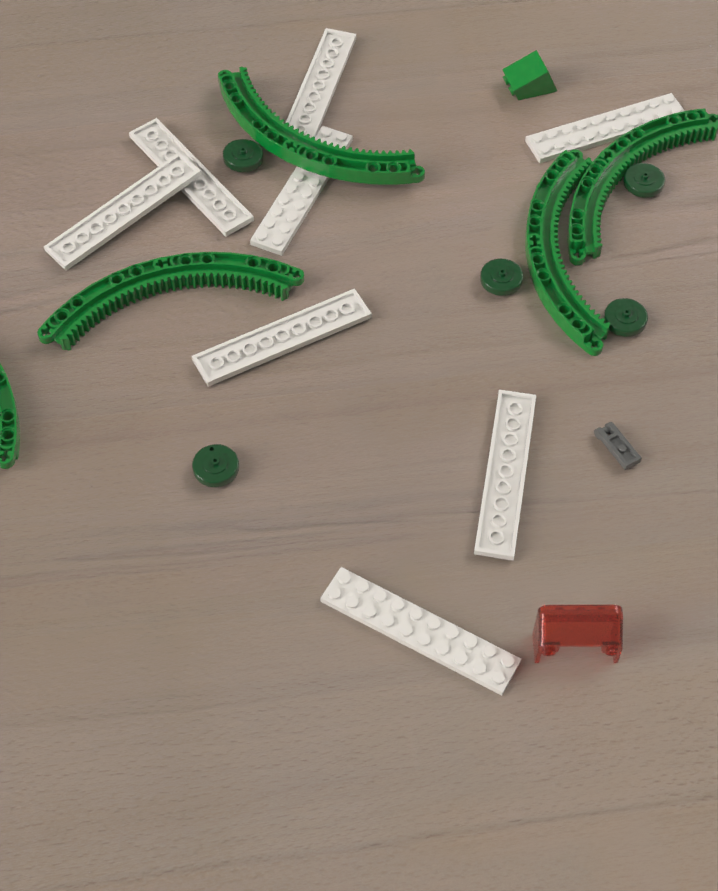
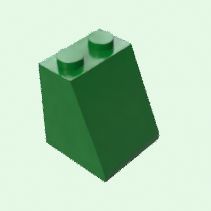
[502,50,557,101]

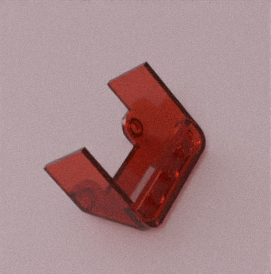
[532,605,623,663]

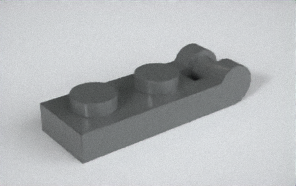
[594,422,642,470]

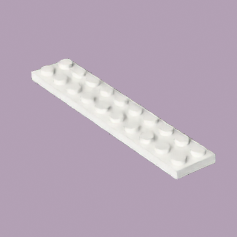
[286,28,356,138]
[525,93,684,163]
[129,118,254,237]
[250,126,353,256]
[44,152,202,271]
[192,289,372,387]
[474,390,536,560]
[321,567,521,695]

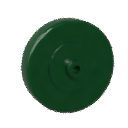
[223,139,263,172]
[624,163,665,198]
[480,258,523,296]
[604,298,648,337]
[192,444,239,487]

